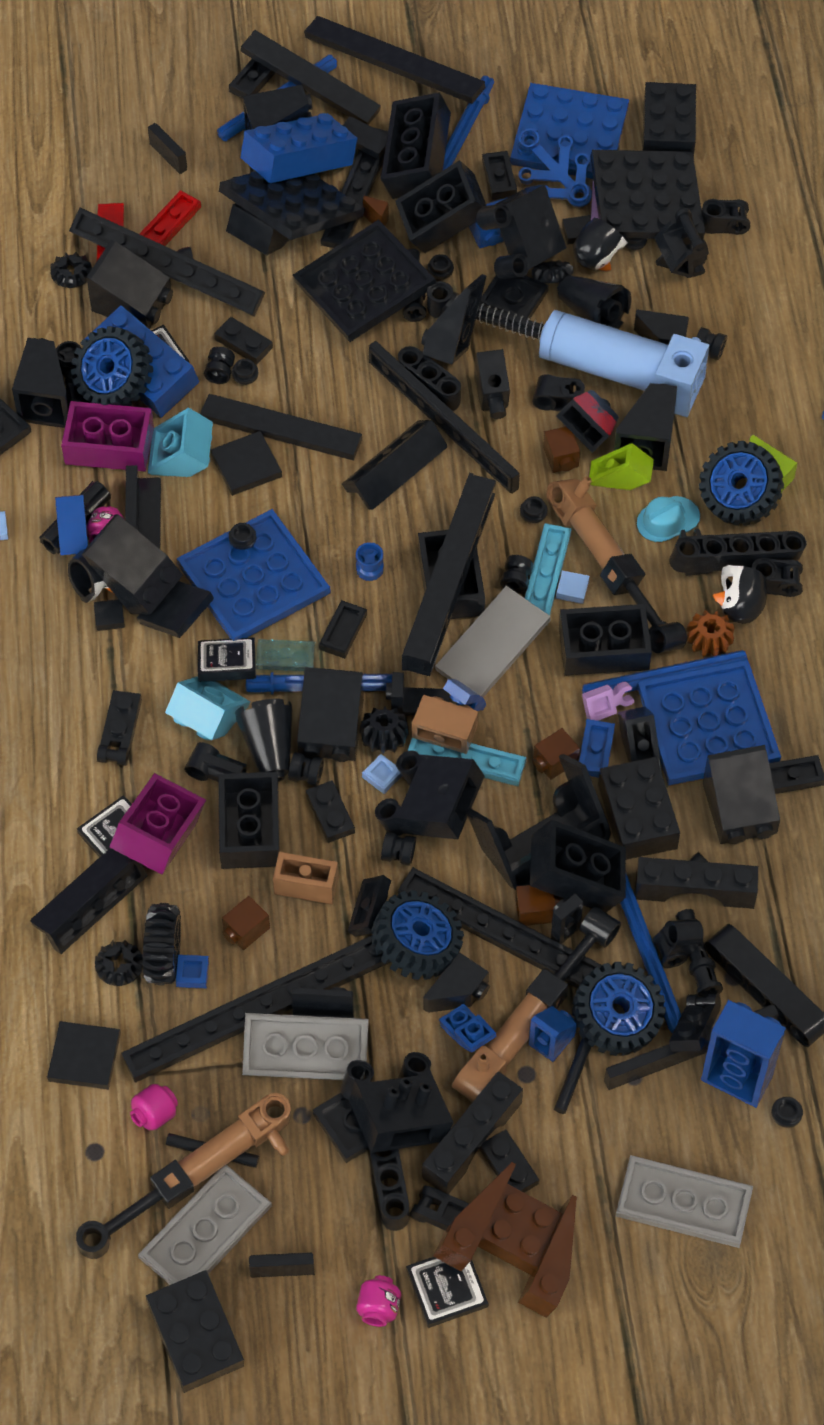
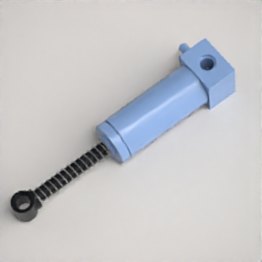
[427,281,709,418]

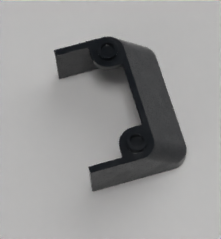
[466,754,611,890]

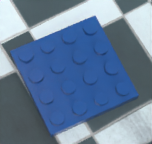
[510,83,629,179]
[177,509,331,641]
[637,660,781,786]

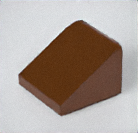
[363,196,389,226]

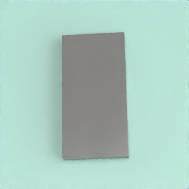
[435,586,551,697]
[242,1013,369,1080]
[615,1155,753,1248]
[138,1165,272,1285]

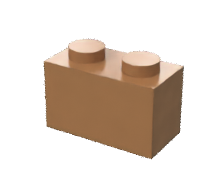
[412,695,478,754]
[273,852,339,905]

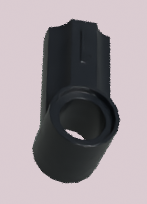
[184,742,247,782]

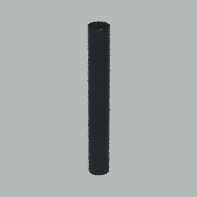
[554,1037,591,1114]
[166,1133,260,1168]

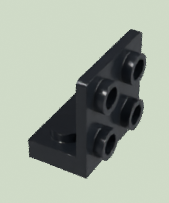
[291,985,354,1018]

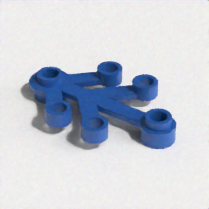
[519,128,592,207]

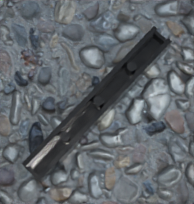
[402,472,496,676]

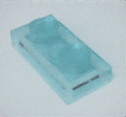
[256,639,315,671]

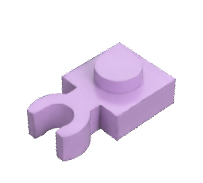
[582,682,634,721]

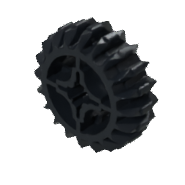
[142,903,181,985]

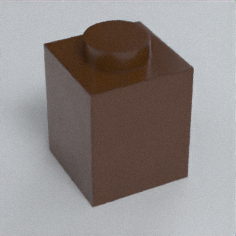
[543,426,580,473]
[533,728,580,780]
[515,885,560,926]
[222,896,270,951]

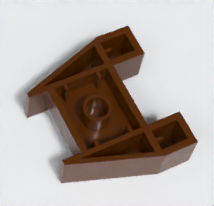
[433,1162,577,1318]

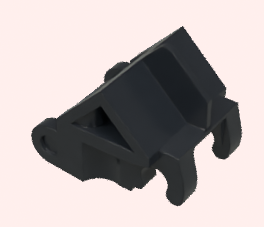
[654,208,709,278]

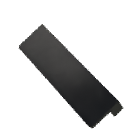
[342,420,447,510]
[125,465,161,550]
[30,848,148,954]

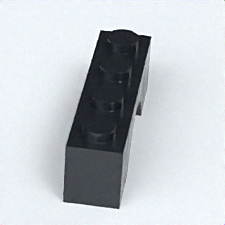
[635,857,759,909]
[422,1071,523,1194]

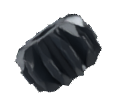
[359,706,409,754]

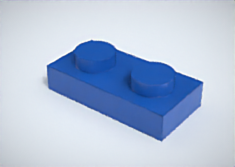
[579,719,615,778]

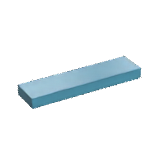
[525,523,572,625]
[408,738,526,786]

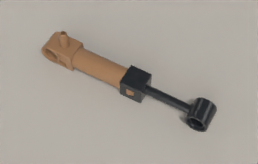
[546,476,687,653]
[452,906,621,1102]
[76,1093,291,1259]

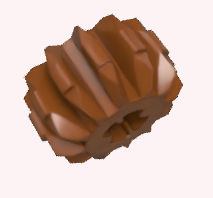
[687,609,735,658]

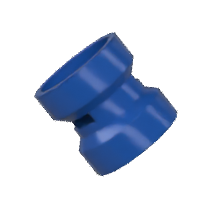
[356,542,384,581]

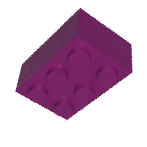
[61,401,154,472]
[110,773,206,875]

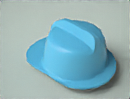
[637,496,700,542]

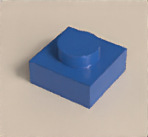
[176,955,209,989]

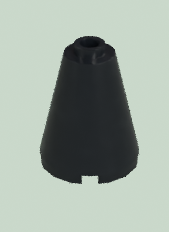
[557,275,632,329]
[235,698,293,782]

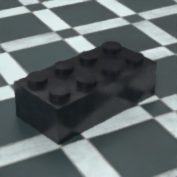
[381,92,451,199]

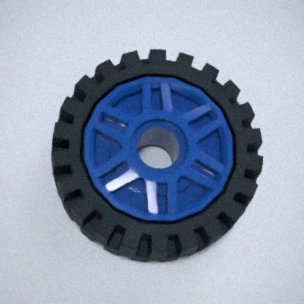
[71,326,153,406]
[699,441,784,526]
[371,890,464,980]
[572,962,666,1056]

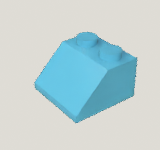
[148,407,213,477]
[165,676,251,740]

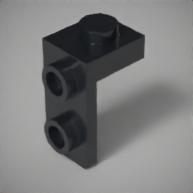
[386,672,450,715]

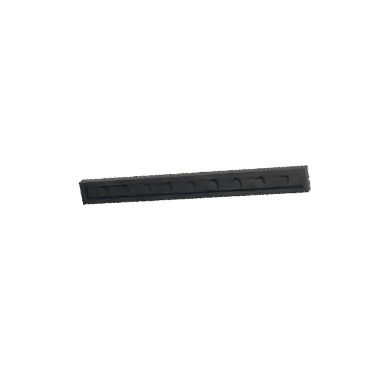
[121,935,390,1083]

